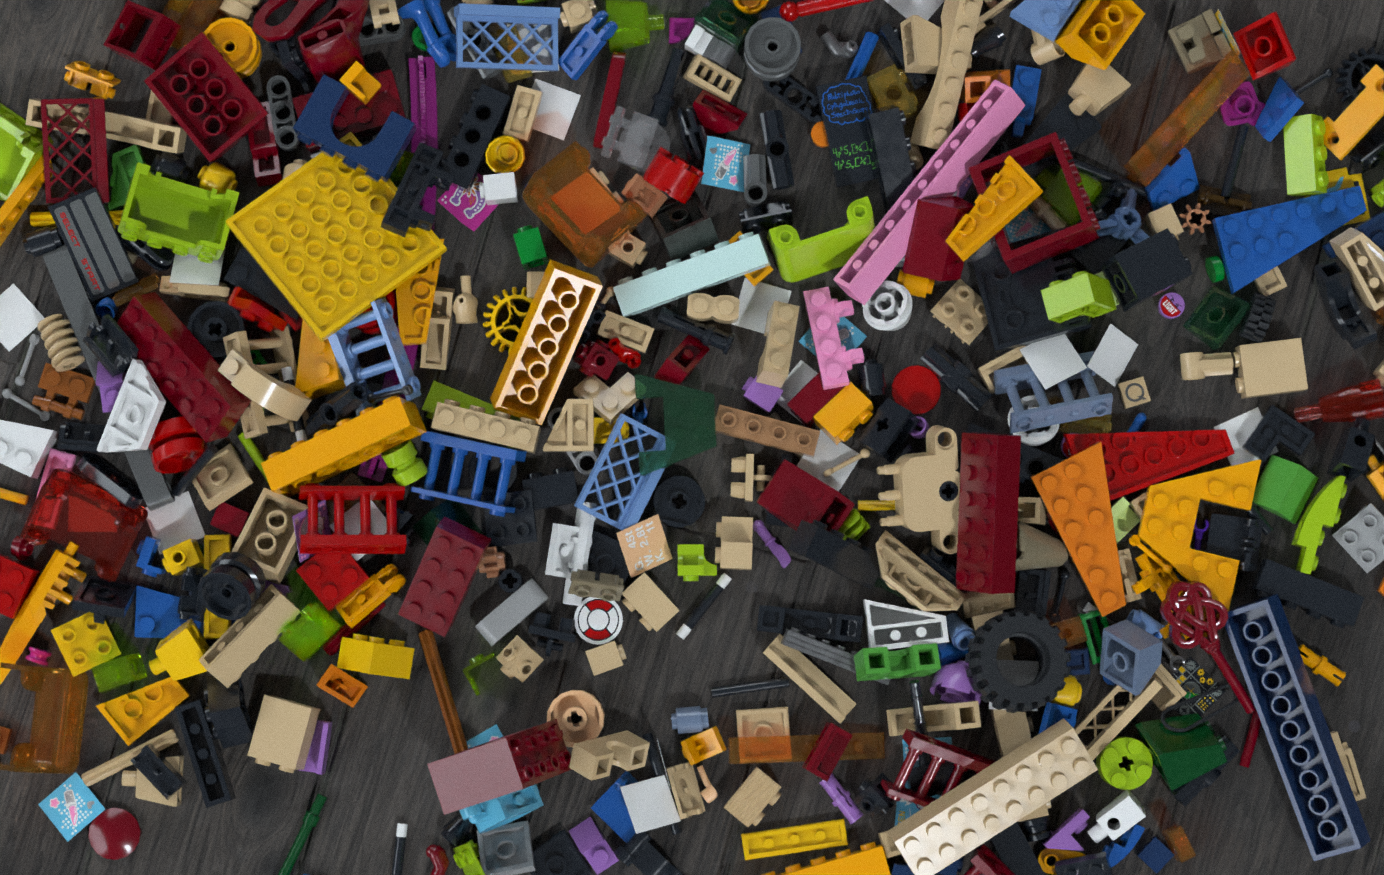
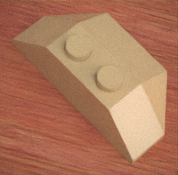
[875,530,966,611]

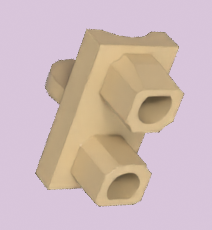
[731,454,772,502]

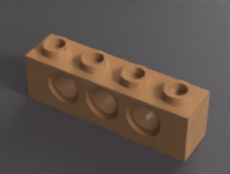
[713,405,820,458]

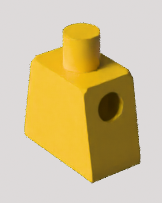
[149,618,210,681]

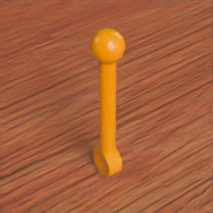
[1129,535,1173,574]

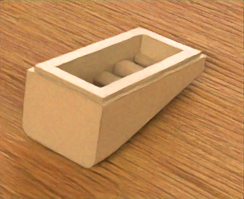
[683,54,742,102]

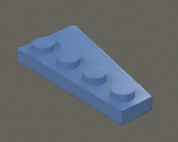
[1009,0,1082,42]

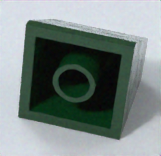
[1136,713,1227,791]

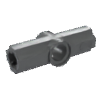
[446,2,503,80]

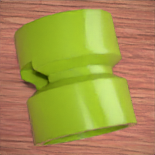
[381,440,427,486]

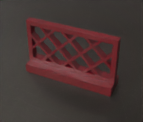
[41,97,109,203]

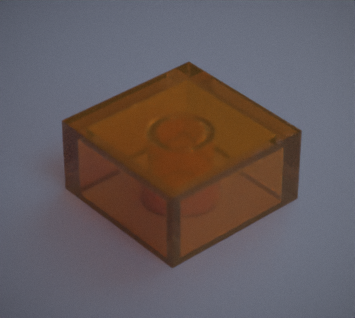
[1162,824,1196,863]

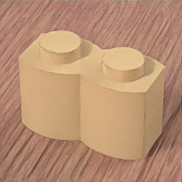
[687,293,740,324]

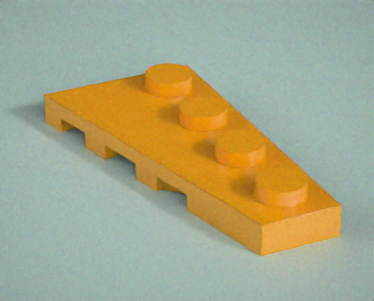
[0,154,53,247]
[396,239,444,346]

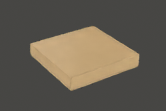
[192,443,254,511]
[736,707,792,762]

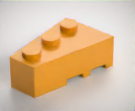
[295,320,346,400]

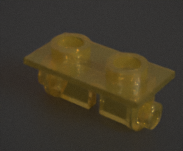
[1058,414,1112,434]

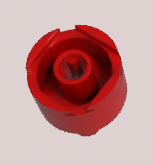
[642,146,704,204]

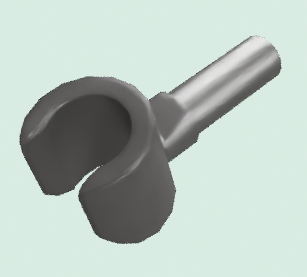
[1160,639,1185,673]

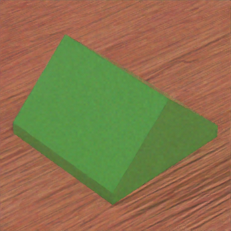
[1252,455,1318,524]

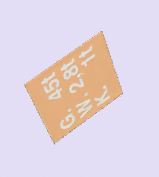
[616,514,673,578]

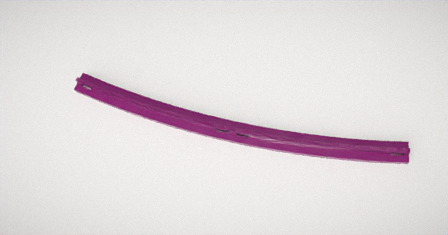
[357,55,438,483]

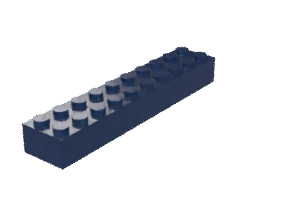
[1225,594,1371,861]

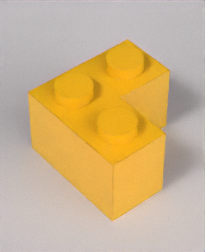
[337,633,415,679]

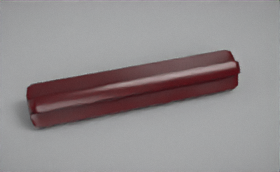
[323,601,386,656]

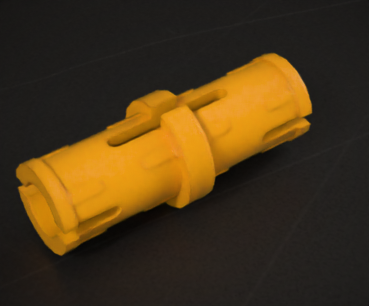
[1298,644,1346,687]

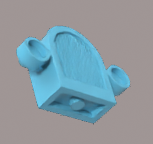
[459,784,544,834]

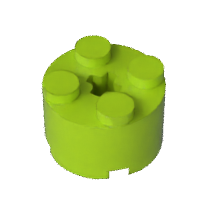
[1096,736,1153,790]

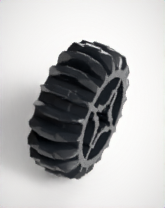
[1335,47,1384,107]

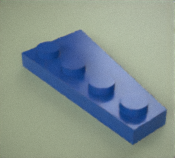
[135,585,236,638]

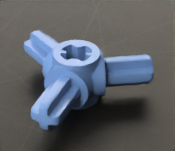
[1096,188,1149,244]

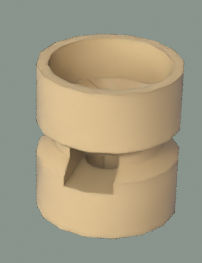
[219,0,263,25]

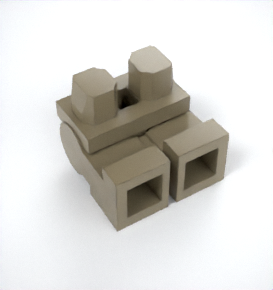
[1167,9,1233,74]

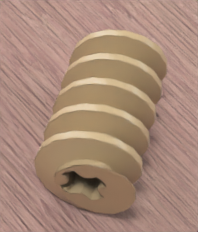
[37,314,85,372]

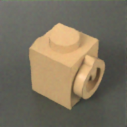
[560,0,598,34]

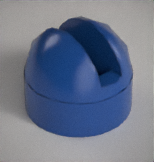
[96,297,119,318]

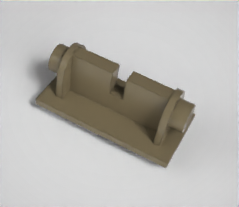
[568,569,624,601]

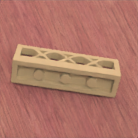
[762,634,856,724]
[1074,674,1162,760]

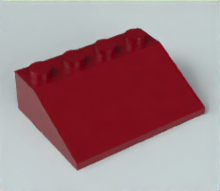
[144,32,269,162]

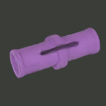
[819,773,864,825]

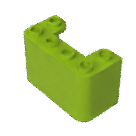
[118,162,239,263]

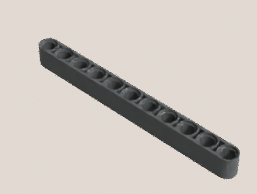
[43,245,175,511]

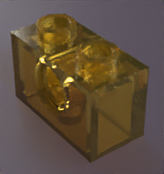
[867,64,919,119]

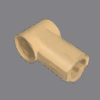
[1031,29,1065,65]
[1180,352,1233,380]

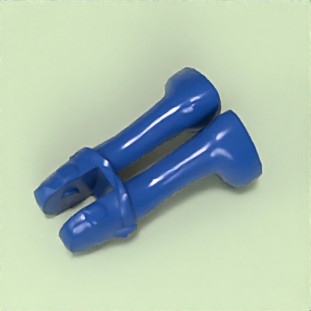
[397,0,456,68]

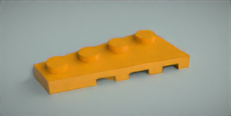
[946,155,1043,262]

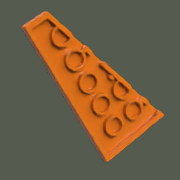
[1030,442,1126,617]

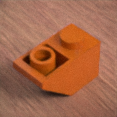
[960,69,1010,103]

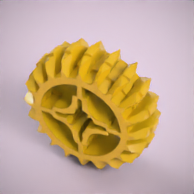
[483,287,533,354]

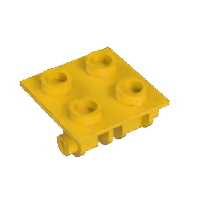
[51,612,121,677]

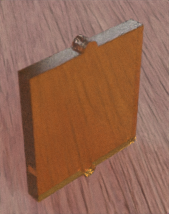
[112,273,160,307]

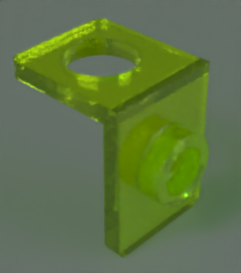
[463,652,496,696]

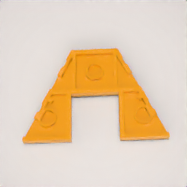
[1137,459,1261,611]

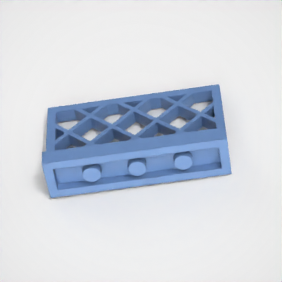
[454,3,560,71]
[574,413,678,531]

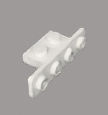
[545,502,597,606]

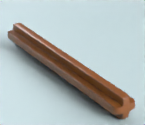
[419,629,468,753]

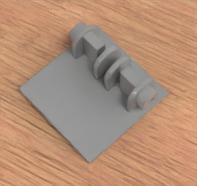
[1332,503,1384,573]

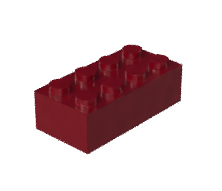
[292,69,407,153]
[398,516,491,637]

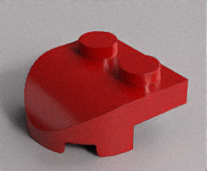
[227,287,288,332]

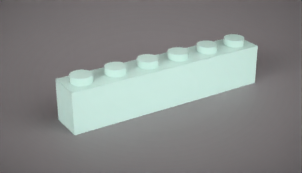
[613,232,771,318]

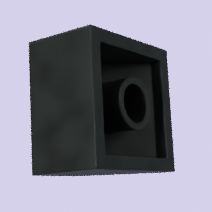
[651,190,719,260]

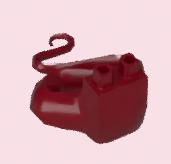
[252,0,370,83]

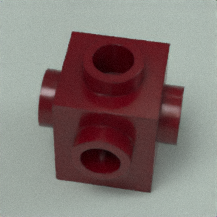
[573,339,620,380]

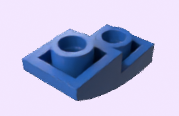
[1102,824,1145,867]

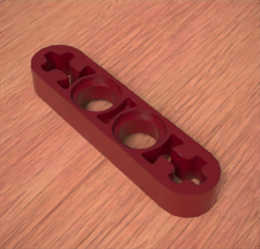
[593,50,627,150]

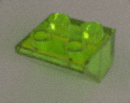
[278,603,344,662]

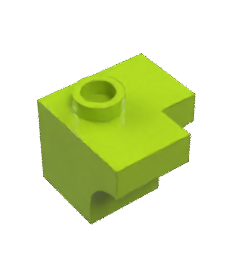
[678,544,717,581]

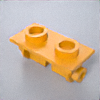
[64,61,121,100]

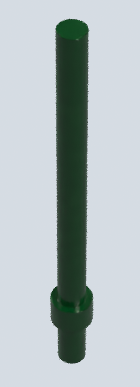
[278,793,328,875]

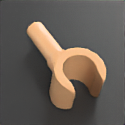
[697,765,718,803]

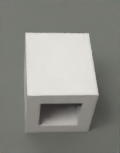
[479,172,518,205]

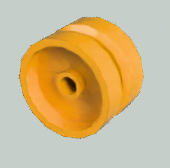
[204,17,262,79]

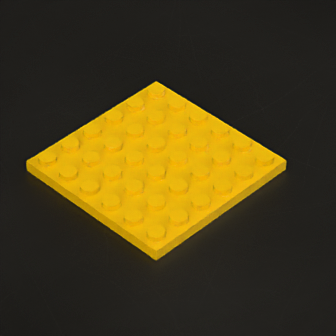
[226,132,447,342]

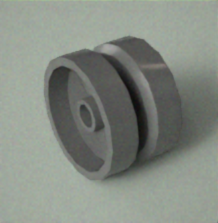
[744,17,801,81]

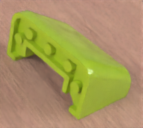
[0,103,54,202]
[767,196,875,283]

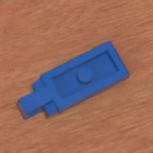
[1011,65,1042,138]

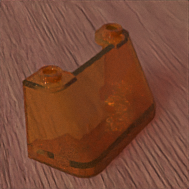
[522,141,647,268]

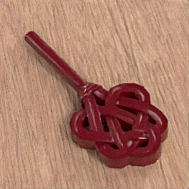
[1160,581,1256,714]

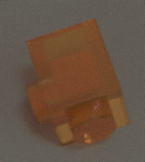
[1049,616,1088,648]

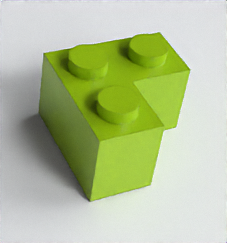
[1041,271,1117,323]

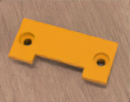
[1323,64,1384,160]

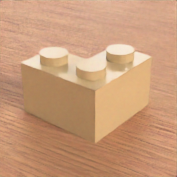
[715,516,753,570]

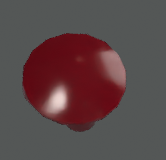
[88,807,142,860]

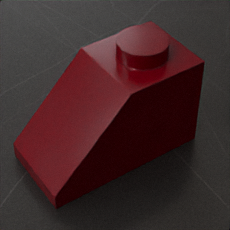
[654,335,710,393]

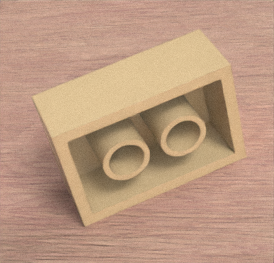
[232,488,307,585]

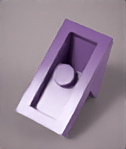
[96,361,126,413]
[1041,808,1090,851]
[569,816,619,875]

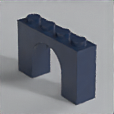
[293,74,417,183]

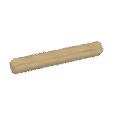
[81,730,179,786]

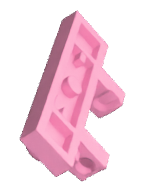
[803,287,864,390]

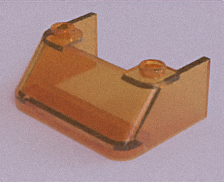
[0,662,89,774]

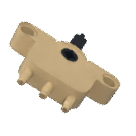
[877,425,960,554]

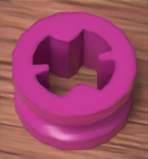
[25,646,52,666]

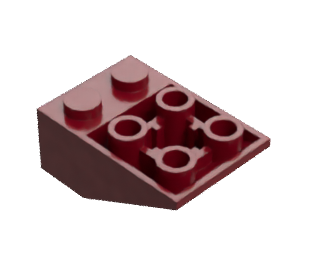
[756,459,855,532]

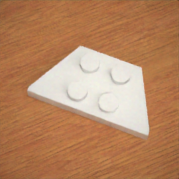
[96,358,166,453]

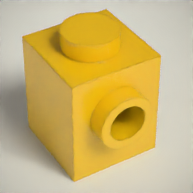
[162,538,204,576]

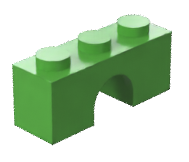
[854,643,941,681]

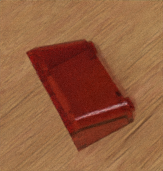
[20,468,148,582]

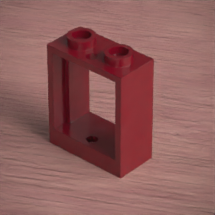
[103,0,181,71]

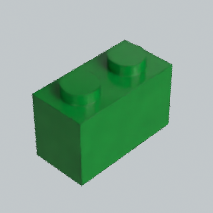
[513,225,549,270]

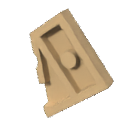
[543,399,594,452]

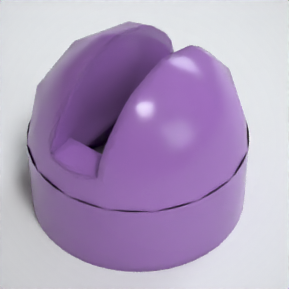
[911,416,929,439]

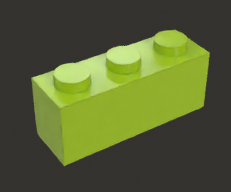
[1283,114,1329,197]

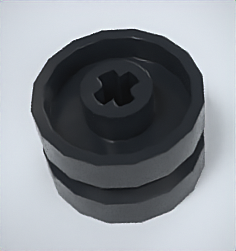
[187,301,250,361]
[198,552,266,620]

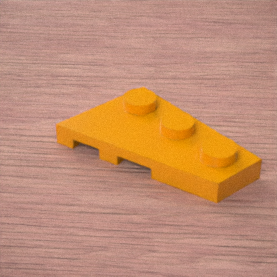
[96,677,191,746]

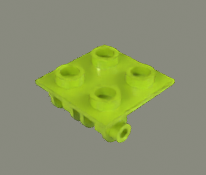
[453,840,485,875]

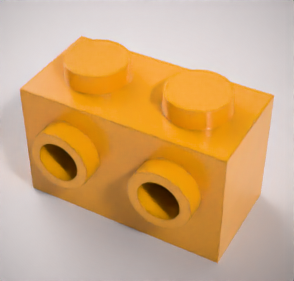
[813,382,874,445]

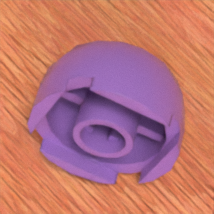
[930,660,982,704]

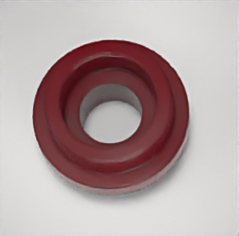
[11,534,34,561]

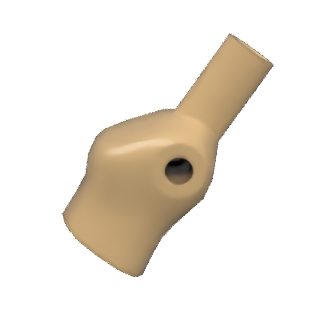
[452,276,478,324]

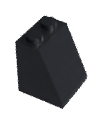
[1100,228,1193,312]

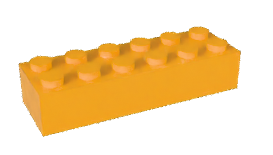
[490,259,603,426]
[261,396,427,497]

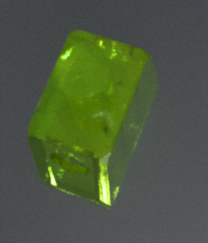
[606,0,665,53]
[1036,168,1102,227]
[91,653,148,694]

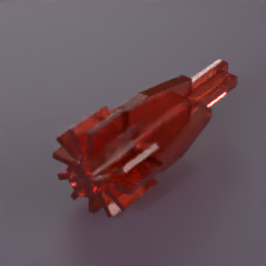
[1294,379,1384,422]

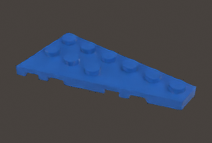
[1212,186,1367,294]

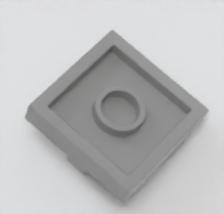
[477,820,535,875]

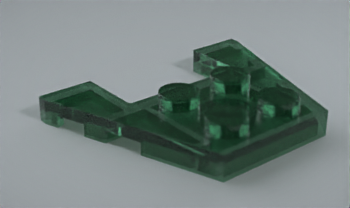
[635,374,717,476]

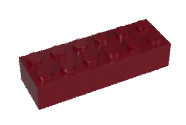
[117,292,251,443]
[956,433,1021,594]

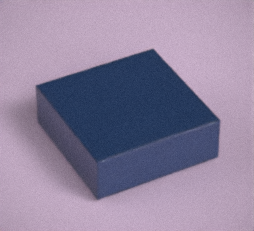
[1137,836,1174,874]

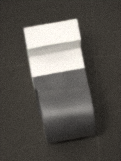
[685,24,736,69]

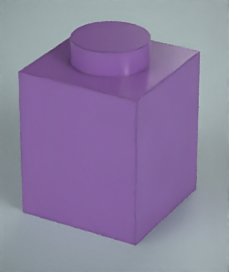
[742,376,783,414]

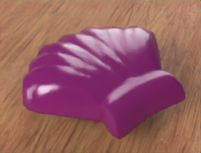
[1220,81,1265,126]

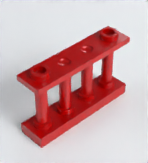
[299,483,407,554]

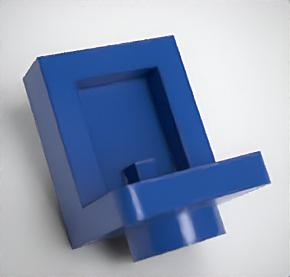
[136,536,166,577]

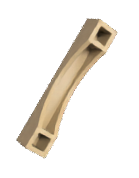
[910,0,983,150]
[25,98,187,154]

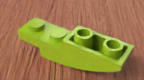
[1291,475,1347,575]

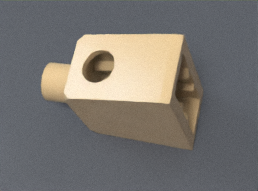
[1068,64,1131,116]
[122,755,184,807]

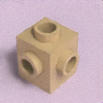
[496,635,544,683]

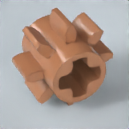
[1178,203,1211,235]
[479,546,506,578]

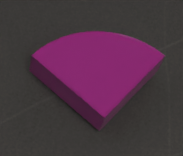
[669,18,695,45]

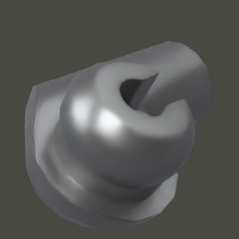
[820,31,858,58]

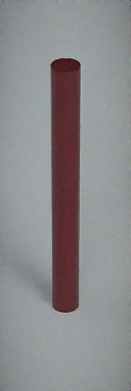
[1239,709,1261,768]

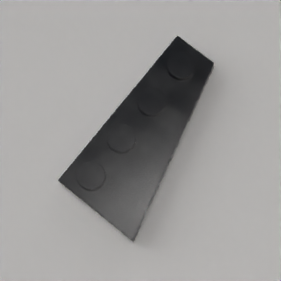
[1022,92,1102,179]

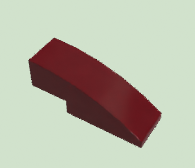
[248,101,283,187]

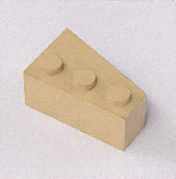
[1329,228,1384,311]

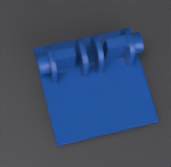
[591,771,638,843]

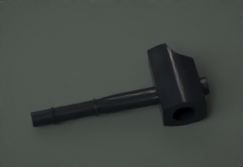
[907,680,955,796]

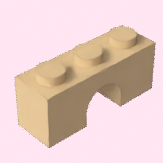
[756,301,800,388]
[569,730,650,781]

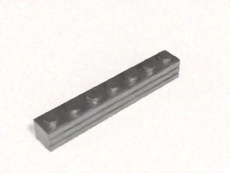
[781,627,890,685]

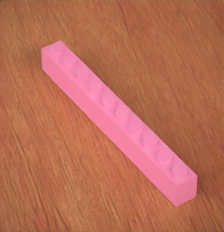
[833,80,1025,305]

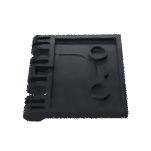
[971,228,1092,353]

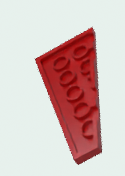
[1064,429,1235,501]

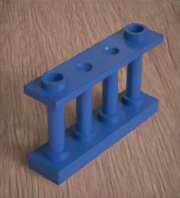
[411,431,527,517]

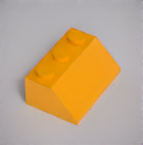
[1055,0,1145,70]

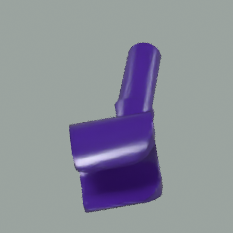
[1193,518,1209,551]

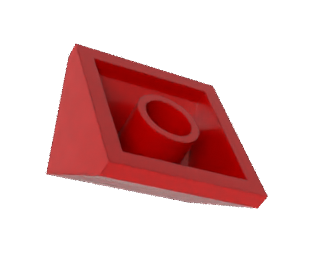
[1233,12,1296,80]

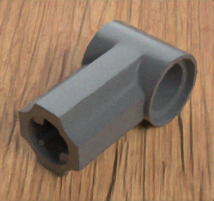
[743,154,767,207]

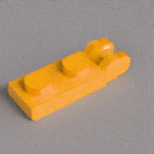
[336,564,406,628]

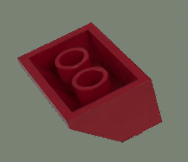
[902,196,974,281]

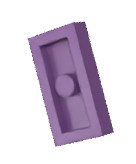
[299,720,332,775]

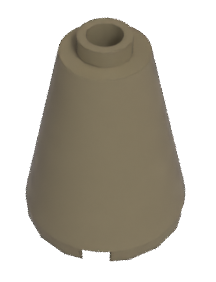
[1016,521,1069,571]

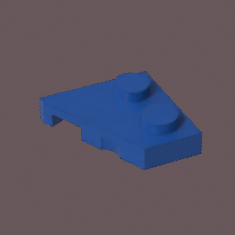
[1255,76,1304,142]
[1145,147,1200,211]

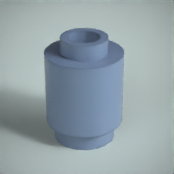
[671,706,709,734]

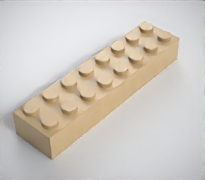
[887,718,1098,875]

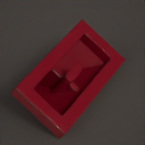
[693,89,747,136]

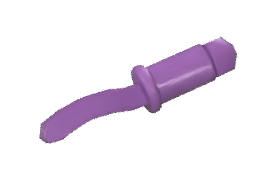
[753,520,791,568]

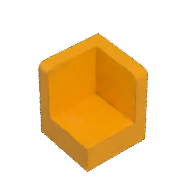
[339,61,381,105]

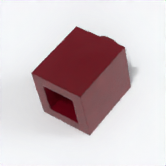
[210,502,251,537]

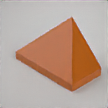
[317,664,368,708]

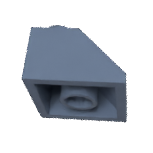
[1100,620,1163,696]

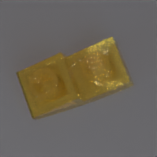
[491,25,533,83]

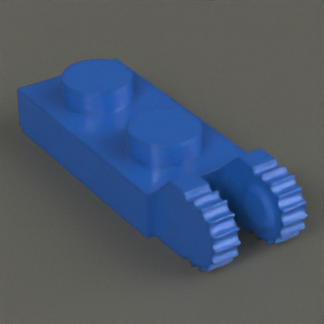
[558,10,618,80]

